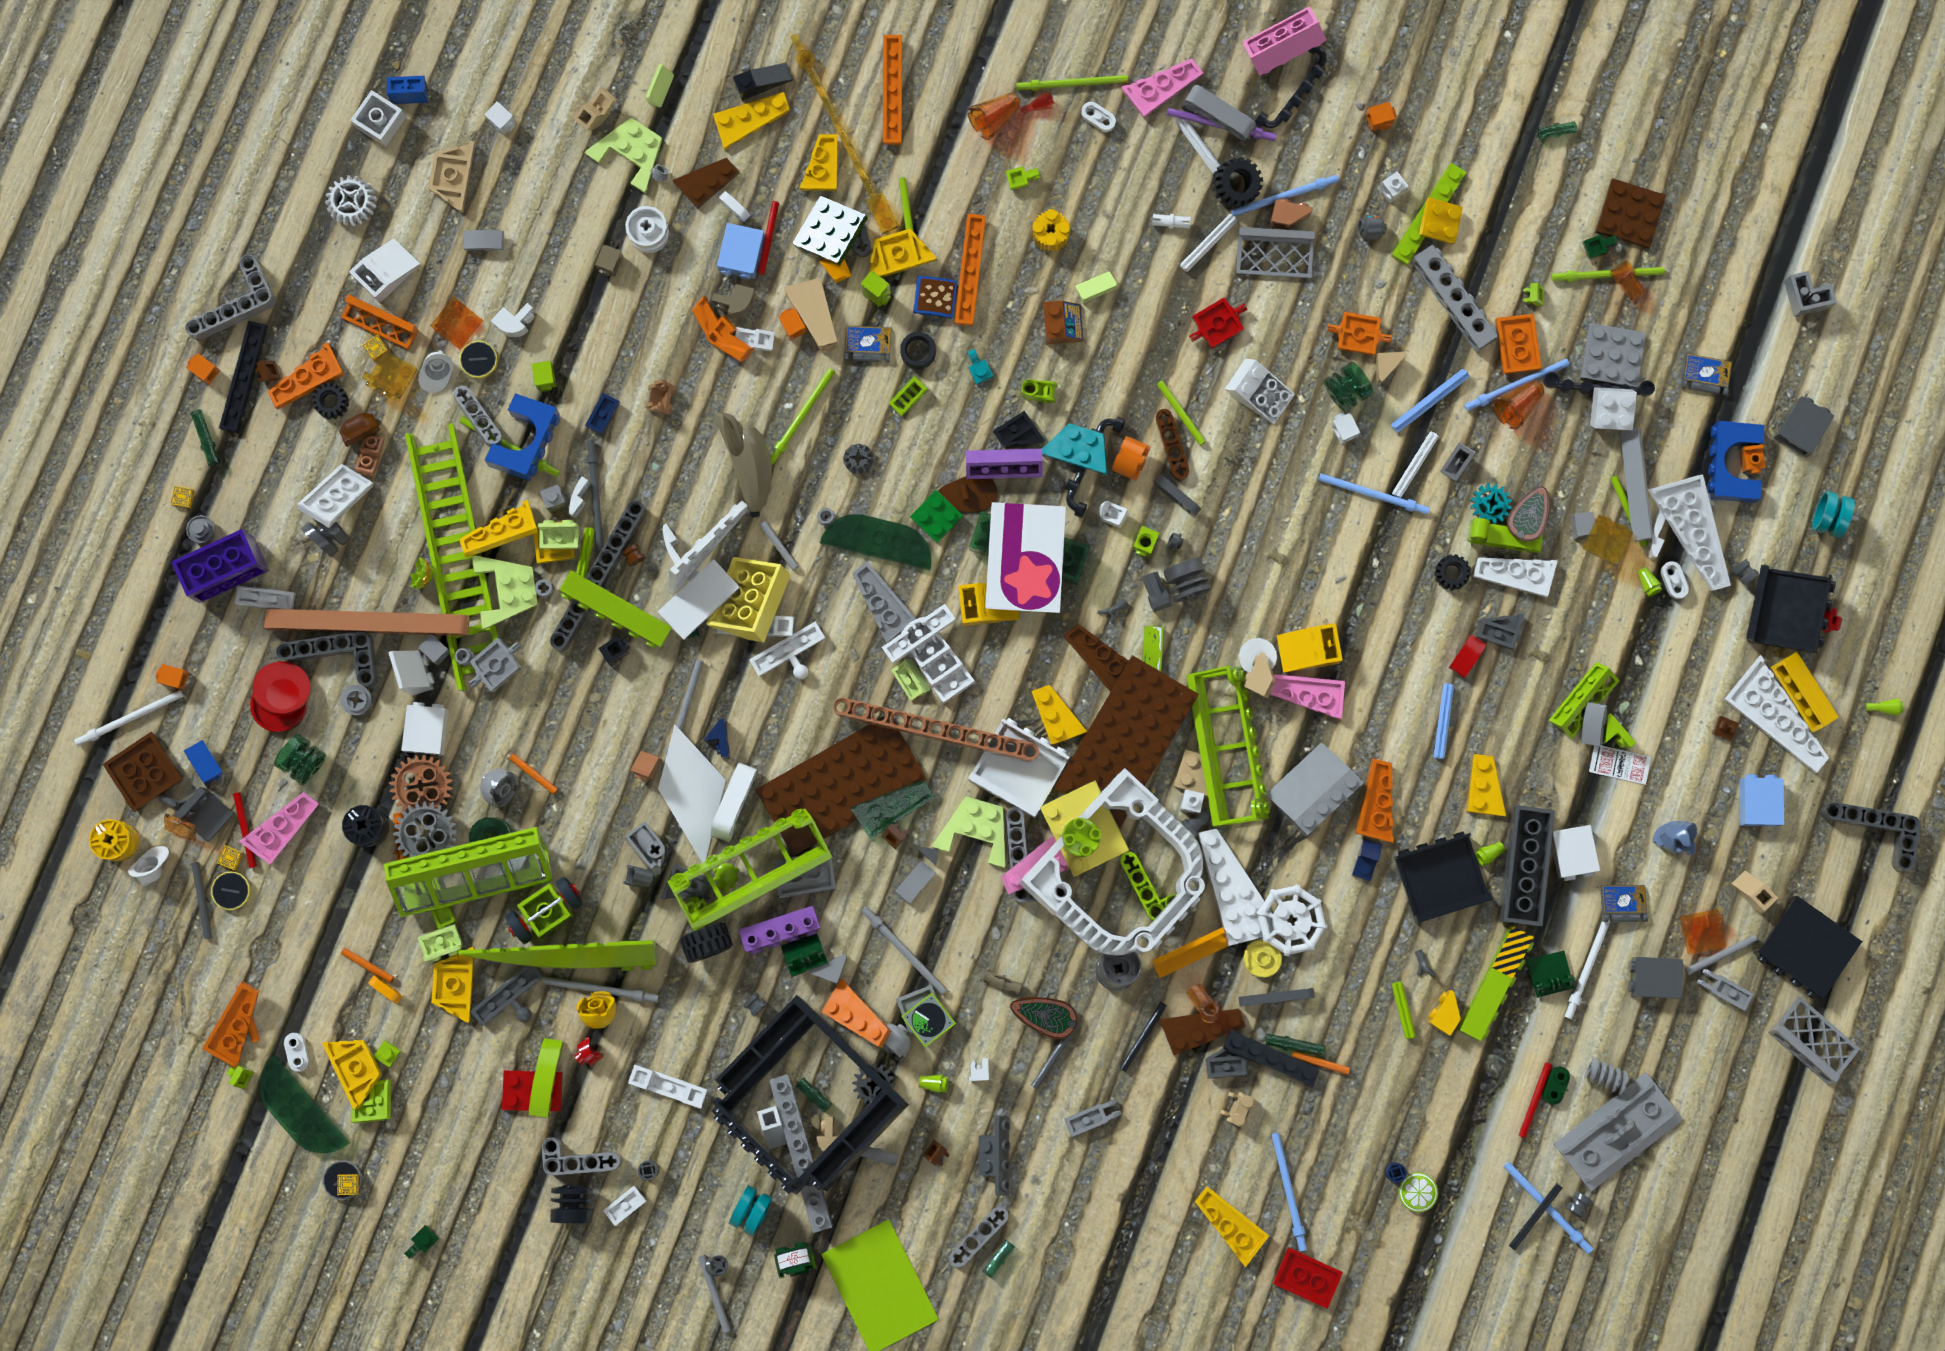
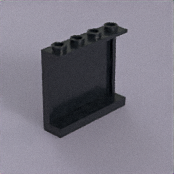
[1746,564,1836,654]
[1394,831,1492,924]
[1753,896,1863,1000]

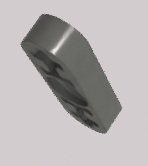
[1153,474,1201,517]

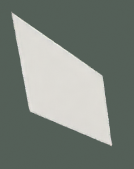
[658,725,726,863]

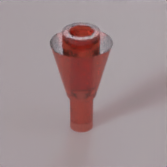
[1020,91,1055,115]

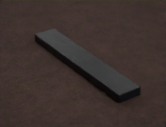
[219,321,268,434]

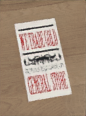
[1589,745,1651,785]

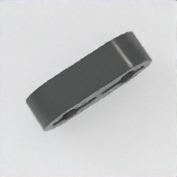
[853,224,871,257]

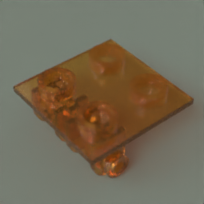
[430,296,483,349]
[1680,909,1726,954]

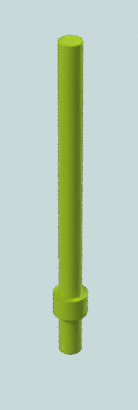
[1016,75,1128,91]
[1551,267,1665,282]
[770,368,835,465]
[460,416,560,478]

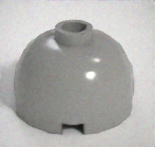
[480,768,519,808]
[882,1024,911,1061]

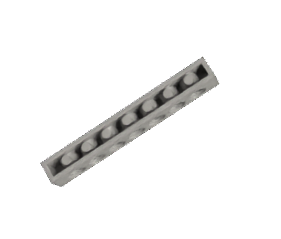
[769,1074,833,1233]

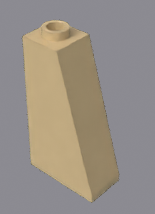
[784,278,838,352]

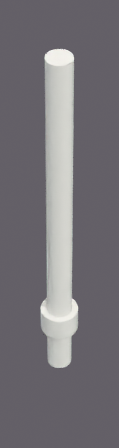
[74,690,184,747]
[1564,914,1611,1020]

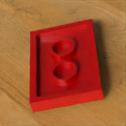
[502,1070,563,1112]
[1272,1247,1343,1309]

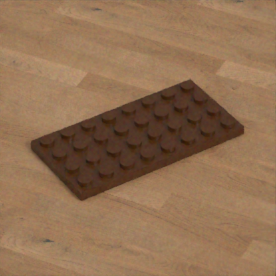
[1054,655,1199,827]
[755,716,927,857]

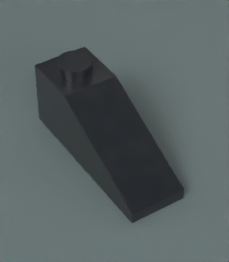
[733,63,793,101]

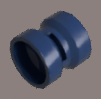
[1384,1162,1407,1183]

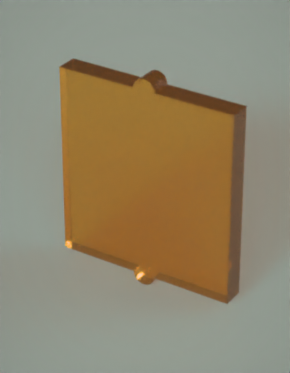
[164,813,196,842]

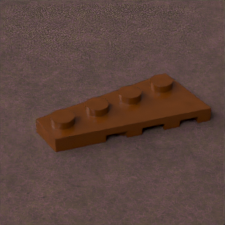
[1063,624,1129,692]
[1159,1008,1246,1056]

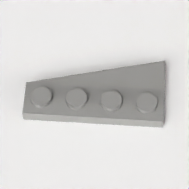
[852,561,916,643]

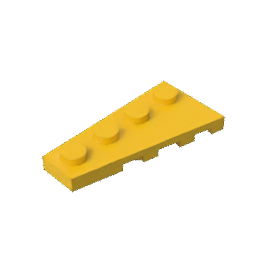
[459,500,538,558]

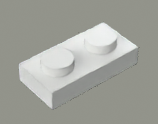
[603,1185,647,1226]

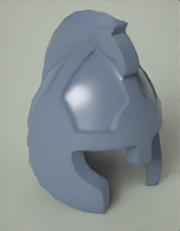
[1653,821,1697,855]

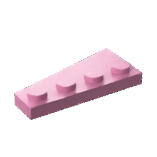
[1121,59,1203,118]
[1270,674,1345,720]
[239,792,320,865]
[1001,835,1070,895]

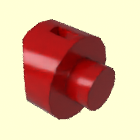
[1823,607,1843,633]
[574,1036,604,1066]

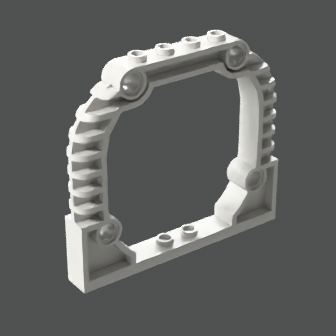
[1018,768,1205,956]

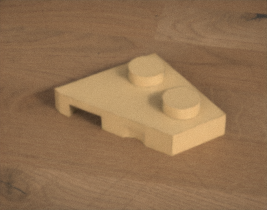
[1173,749,1208,797]

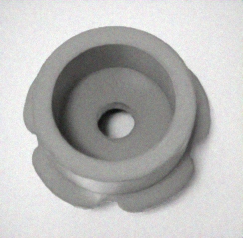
[650,164,669,182]
[817,508,836,526]
[455,647,474,666]

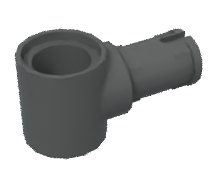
[1181,810,1212,837]

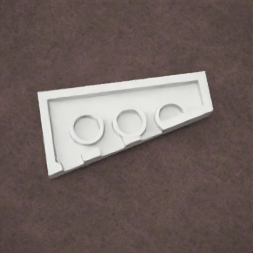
[1473,558,1558,598]

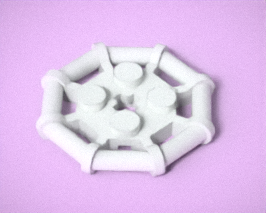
[1256,884,1328,956]

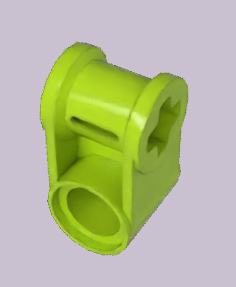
[1021,379,1058,403]

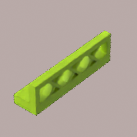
[1549,662,1619,739]

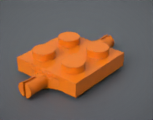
[1327,312,1392,356]

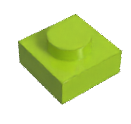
[374,1040,401,1067]

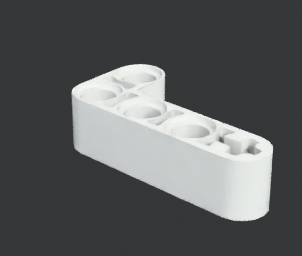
[711,763,757,842]

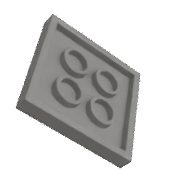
[1580,323,1646,388]

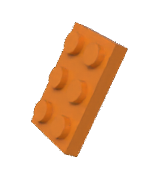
[1495,314,1542,375]

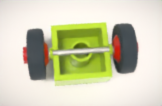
[505,877,583,944]

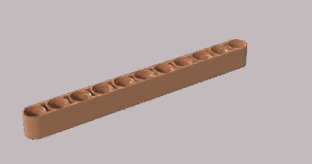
[264,609,470,636]
[833,698,1039,762]

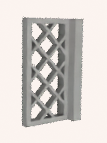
[1236,227,1315,278]
[1768,996,1860,1085]

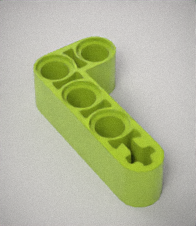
[1467,518,1543,553]
[1120,852,1176,921]

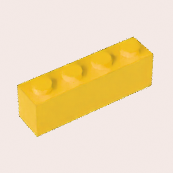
[1771,652,1839,733]

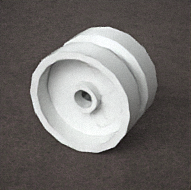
[625,206,670,253]

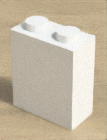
[401,702,449,756]
[1551,825,1600,881]

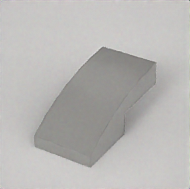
[463,230,504,252]
[1582,702,1607,746]
[894,861,936,904]

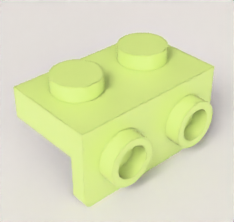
[538,520,579,550]
[418,924,463,963]

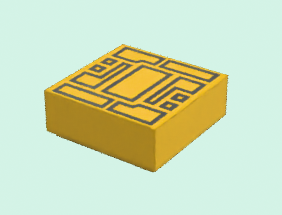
[362,335,389,362]
[170,486,195,508]
[217,845,244,871]
[337,1174,359,1195]

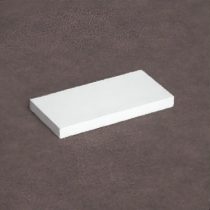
[297,464,373,528]
[658,559,740,640]

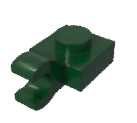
[1582,235,1618,260]
[404,1225,440,1259]

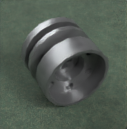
[1163,558,1212,603]
[1096,952,1142,991]

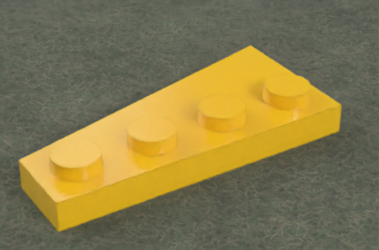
[713,92,790,151]
[1195,1186,1269,1267]

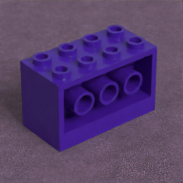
[171,529,269,603]

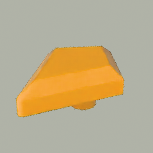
[819,259,851,283]

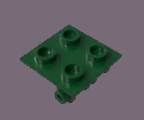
[781,933,828,977]
[1527,950,1575,998]

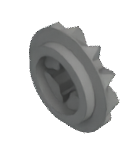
[341,685,372,715]

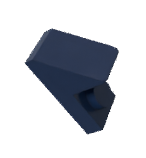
[704,718,730,759]
[1351,838,1382,881]

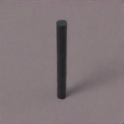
[1120,1002,1167,1072]
[1509,1183,1563,1250]

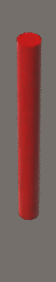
[757,201,779,275]
[233,792,257,869]
[1518,1062,1552,1139]

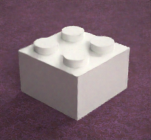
[350,90,407,147]
[1590,387,1637,430]

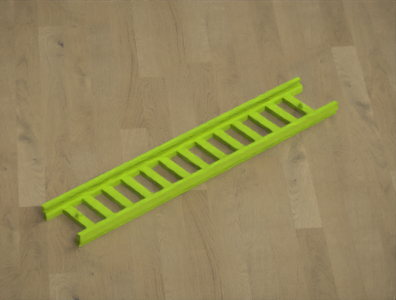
[405,423,499,691]

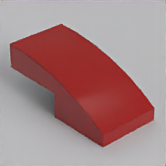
[1449,634,1487,678]

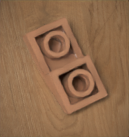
[354,435,385,477]

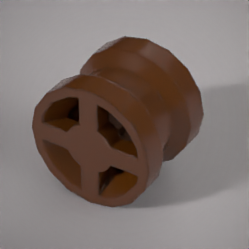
[622,544,645,567]

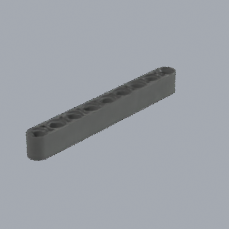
[550,500,646,652]

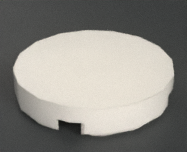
[1238,638,1277,673]

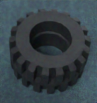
[1211,157,1263,208]
[679,922,733,963]

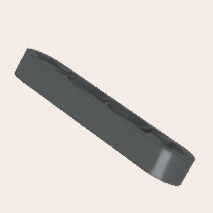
[1239,988,1315,1006]

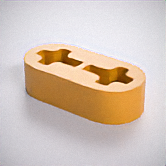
[368,975,403,1004]

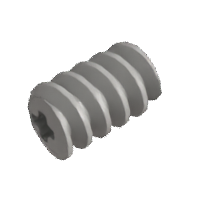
[1584,1057,1629,1096]

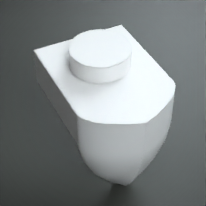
[1099,501,1129,528]

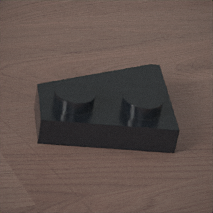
[993,411,1045,448]

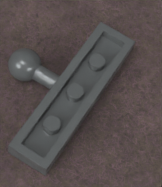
[470,966,544,1026]

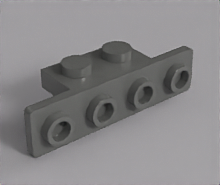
[979,1116,1010,1196]

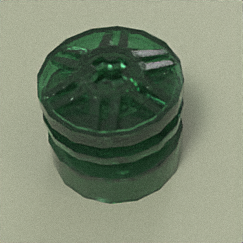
[1324,361,1374,413]
[274,734,326,786]
[469,817,513,843]

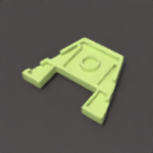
[585,118,662,194]
[472,555,538,630]
[932,797,1005,868]

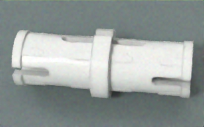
[1152,214,1191,229]

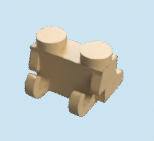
[1220,1092,1256,1128]

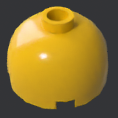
[576,991,617,1029]

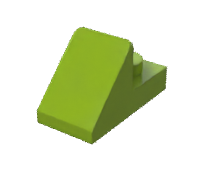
[1603,713,1636,750]

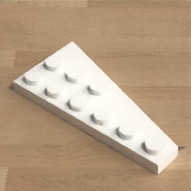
[1648,474,1731,591]

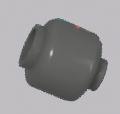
[1357,214,1387,240]

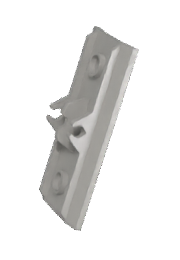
[1554,1073,1682,1192]

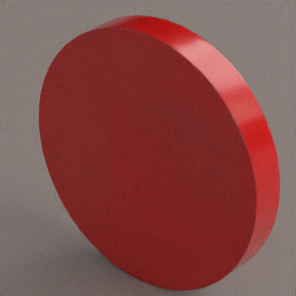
[253,661,310,716]
[250,694,307,733]

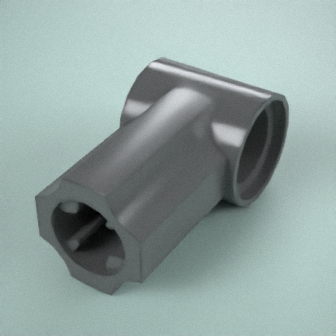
[1142,571,1172,612]

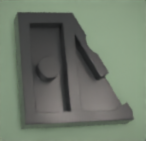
[1476,614,1525,650]
[660,864,709,899]
[1205,1049,1247,1079]

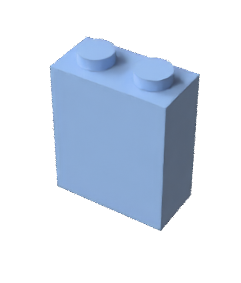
[717,223,765,280]
[1739,774,1784,826]

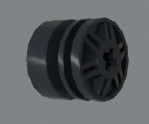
[342,805,389,848]
[550,1185,593,1223]

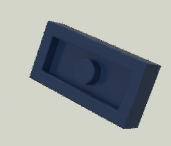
[585,393,620,435]

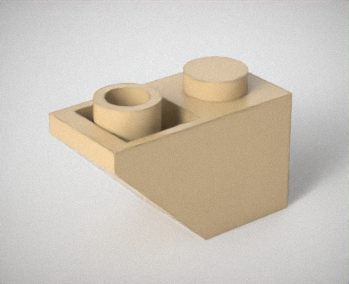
[1244,652,1276,699]
[1731,871,1778,912]

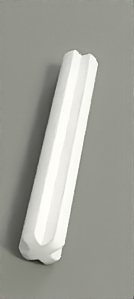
[1175,118,1220,174]
[1180,214,1237,272]
[1392,432,1439,498]

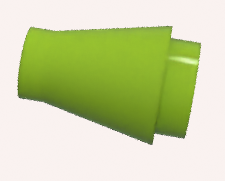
[1637,567,1662,597]
[1475,841,1505,866]
[919,1075,949,1094]

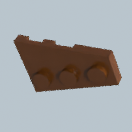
[672,157,739,209]

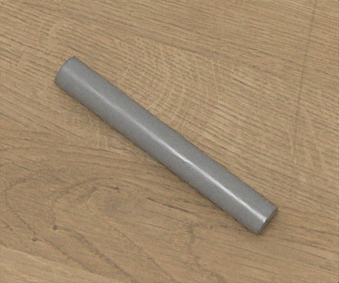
[760,521,799,571]

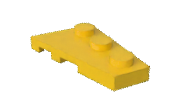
[799,134,838,191]
[1032,685,1087,746]
[1466,754,1506,817]

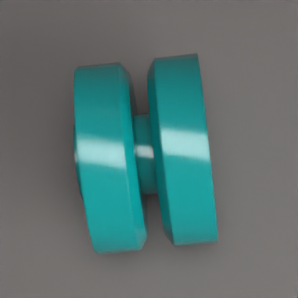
[1812,490,1855,538]
[728,1185,773,1236]

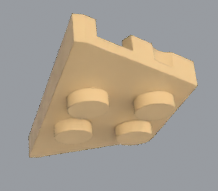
[428,141,476,212]

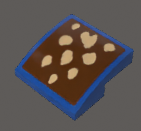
[913,276,957,319]

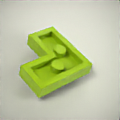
[351,1080,391,1124]

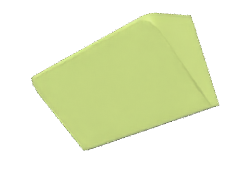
[646,64,674,108]
[1075,271,1117,303]
[891,658,931,702]

